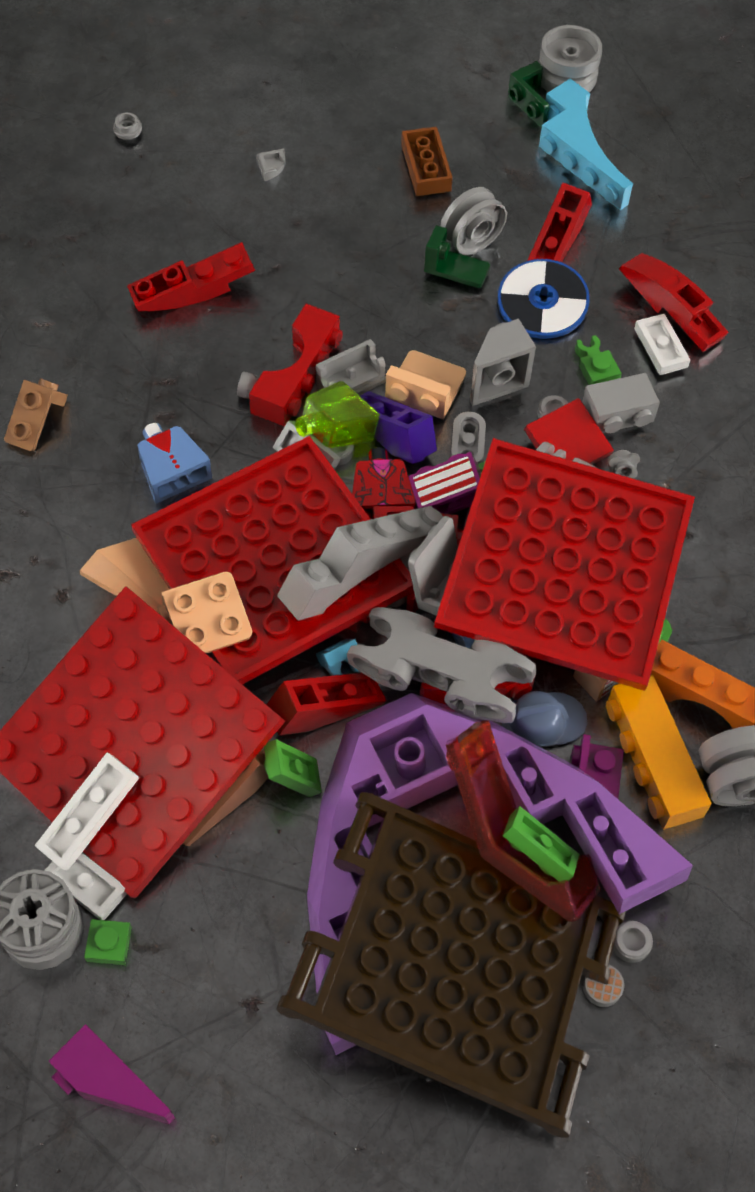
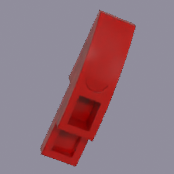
[127,242,255,311]
[619,253,729,352]

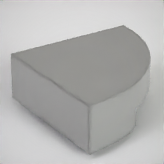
[256,148,286,181]

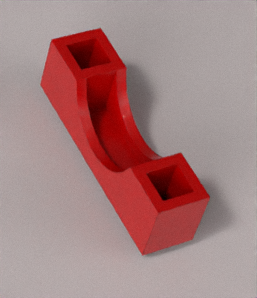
[249,304,343,427]

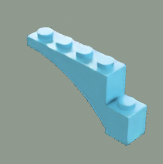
[539,78,633,210]

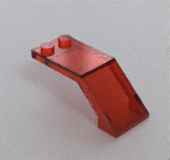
[446,720,601,922]

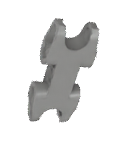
[347,607,536,723]

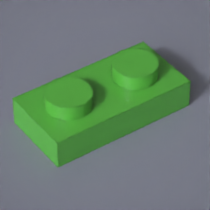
[264,739,322,797]
[503,806,579,885]

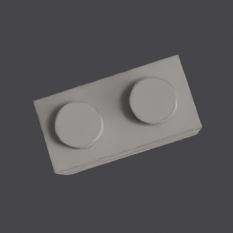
[582,373,660,433]

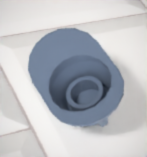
[502,691,587,747]

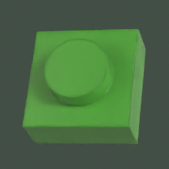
[84,919,132,965]

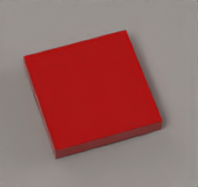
[524,398,614,465]

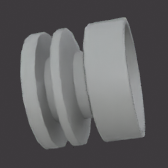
[0,869,84,970]

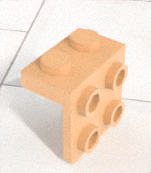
[385,350,466,420]
[158,572,252,654]

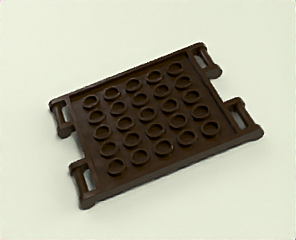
[276,792,626,1138]

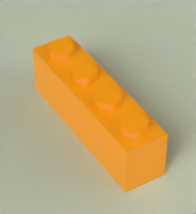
[606,675,712,830]

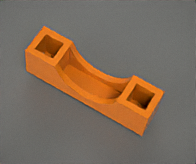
[651,639,755,729]

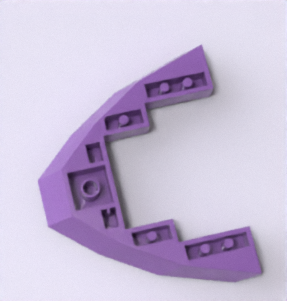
[307,693,693,1055]

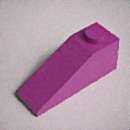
[49,1024,175,1124]

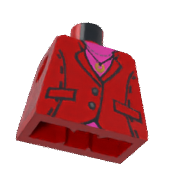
[352,447,416,519]

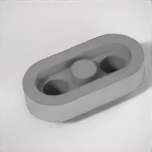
[451,412,486,464]

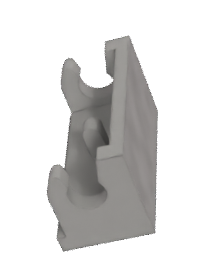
[316,339,386,408]

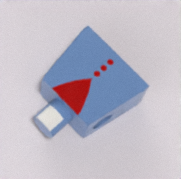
[137,423,212,504]

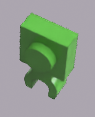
[575,335,622,385]

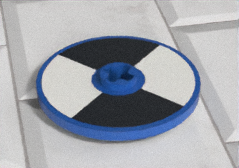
[498,259,590,339]

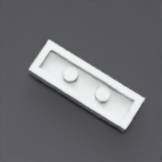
[35,752,140,871]

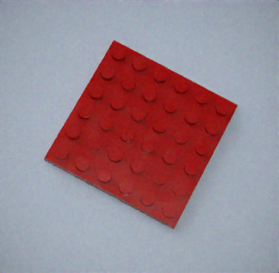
[131,436,414,685]
[434,438,695,691]
[0,586,285,899]

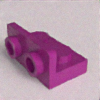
[570,734,624,799]

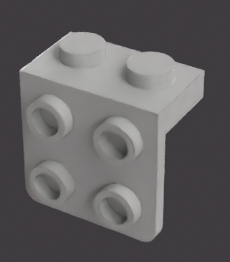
[408,516,458,616]

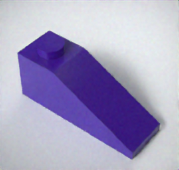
[345,391,437,464]

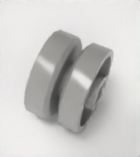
[539,25,602,92]
[698,725,755,806]

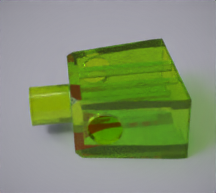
[295,380,380,448]

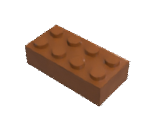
[401,127,453,196]

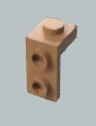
[4,378,68,452]

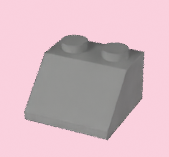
[470,319,536,406]

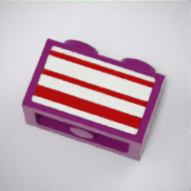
[408,452,481,514]

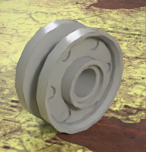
[441,187,507,255]

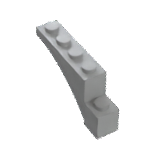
[277,506,443,621]

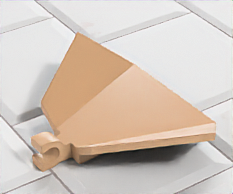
[79,538,169,613]

